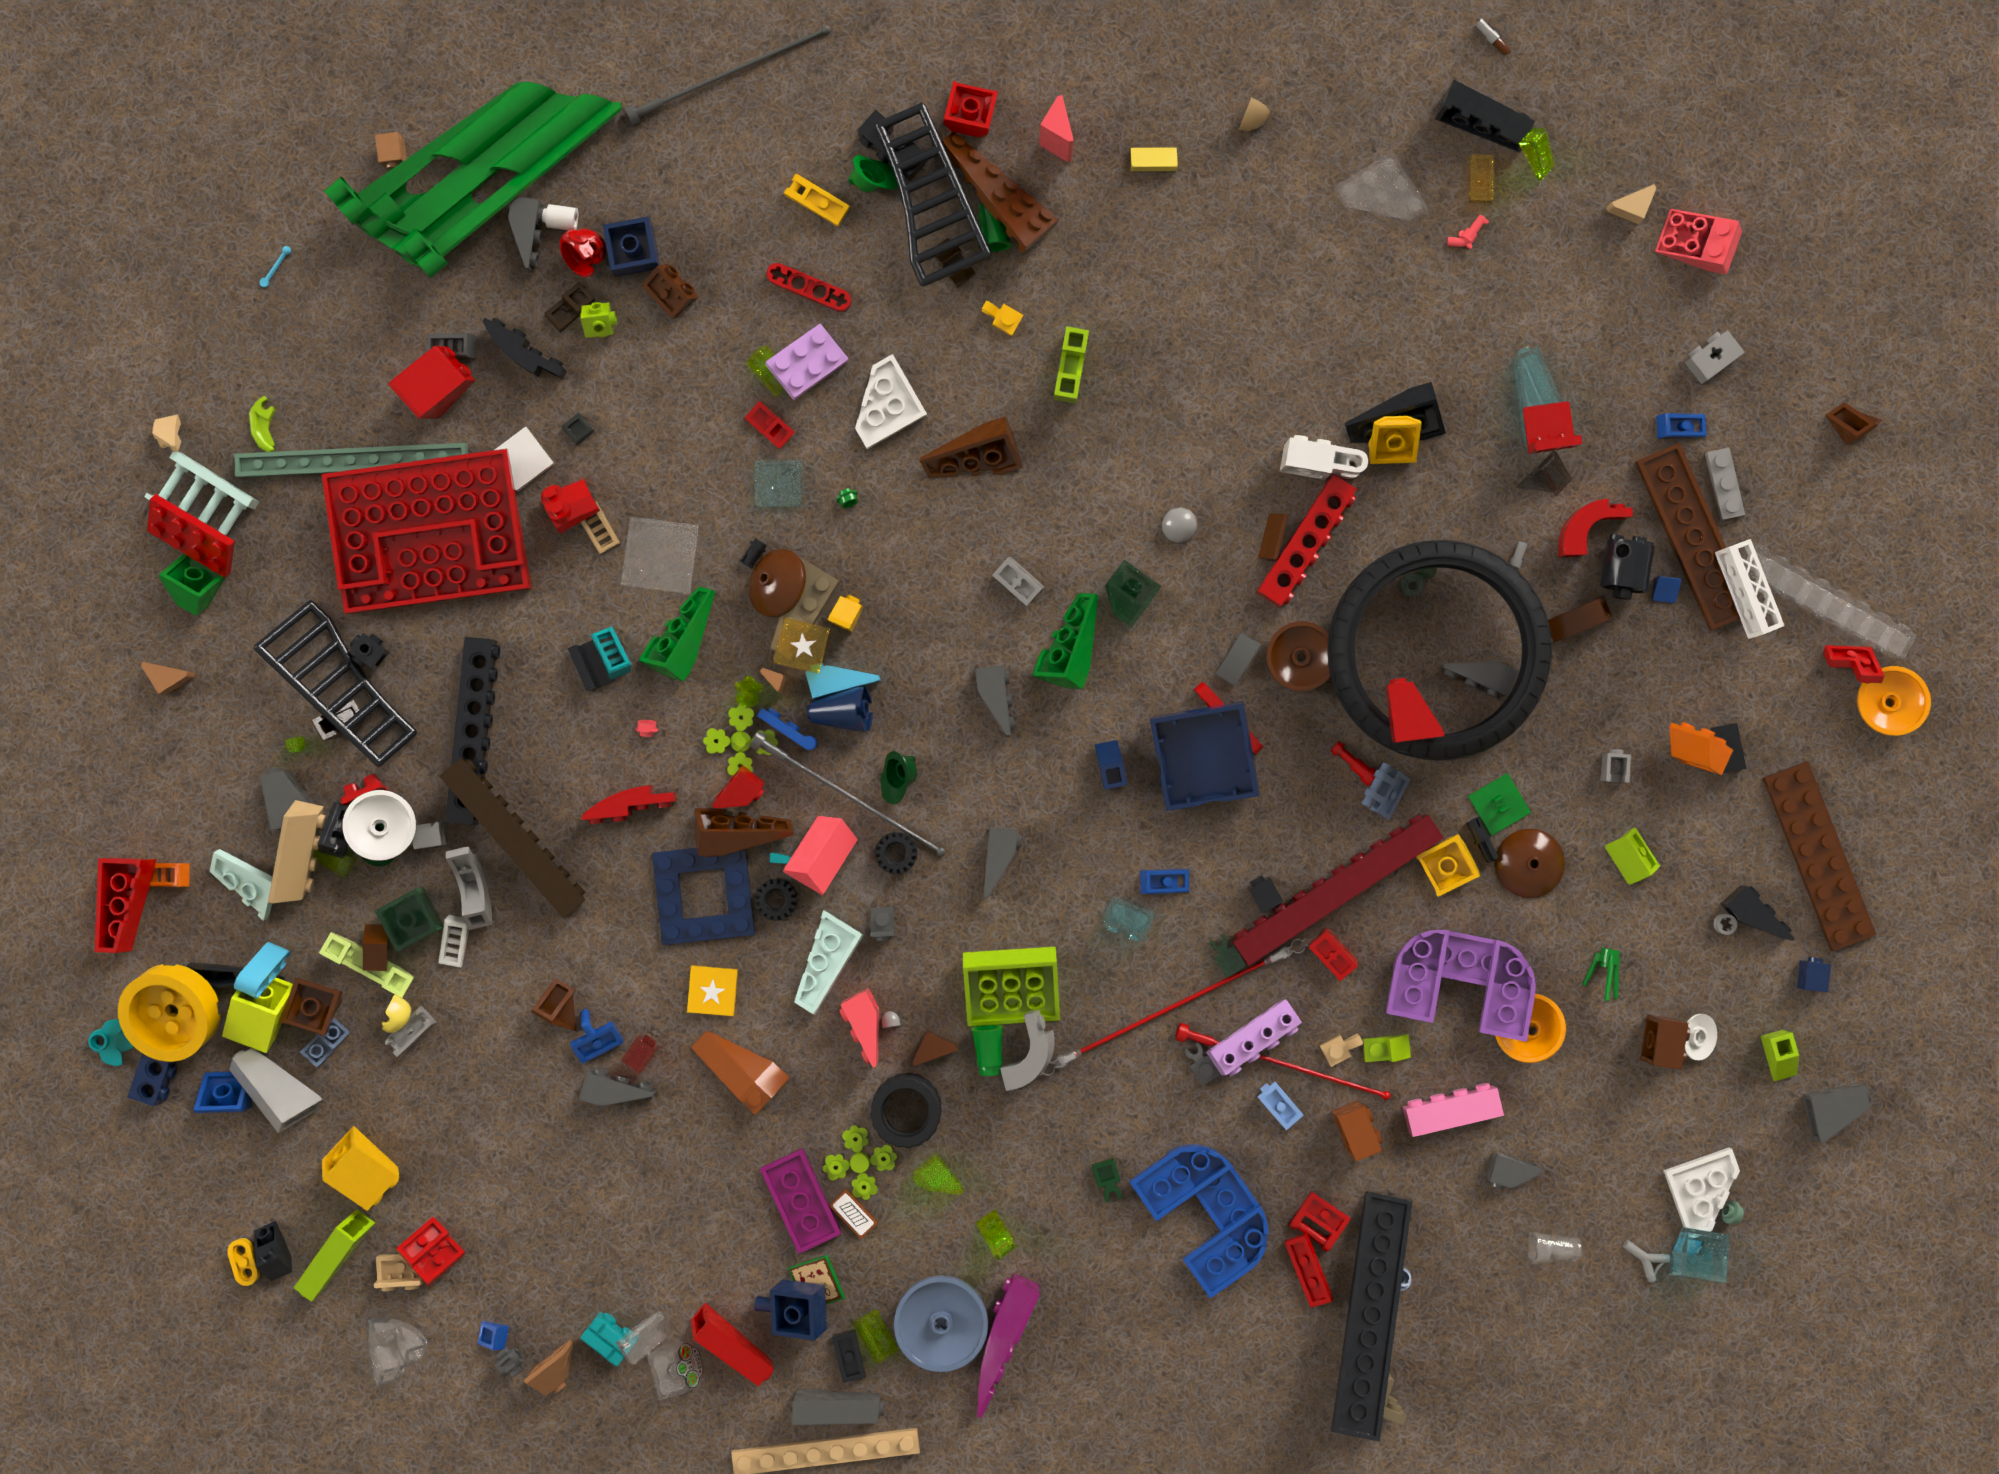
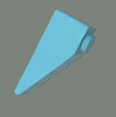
[805,663,881,699]

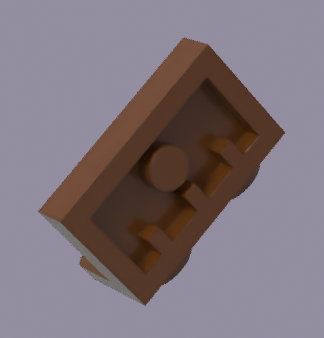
[641,264,698,319]

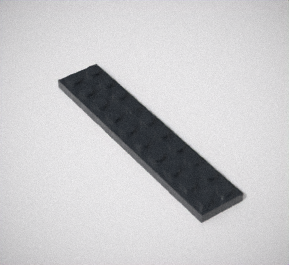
[1331,1191,1413,1442]

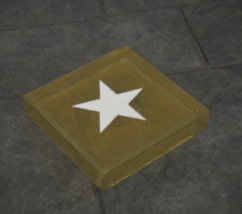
[773,617,830,674]

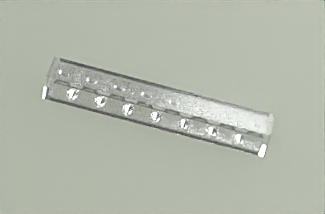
[1741,544,1917,661]

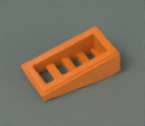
[150,863,190,887]

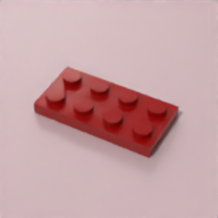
[147,494,235,577]

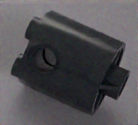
[1600,534,1655,600]

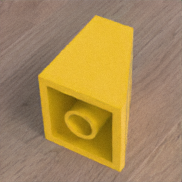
[322,1126,399,1211]

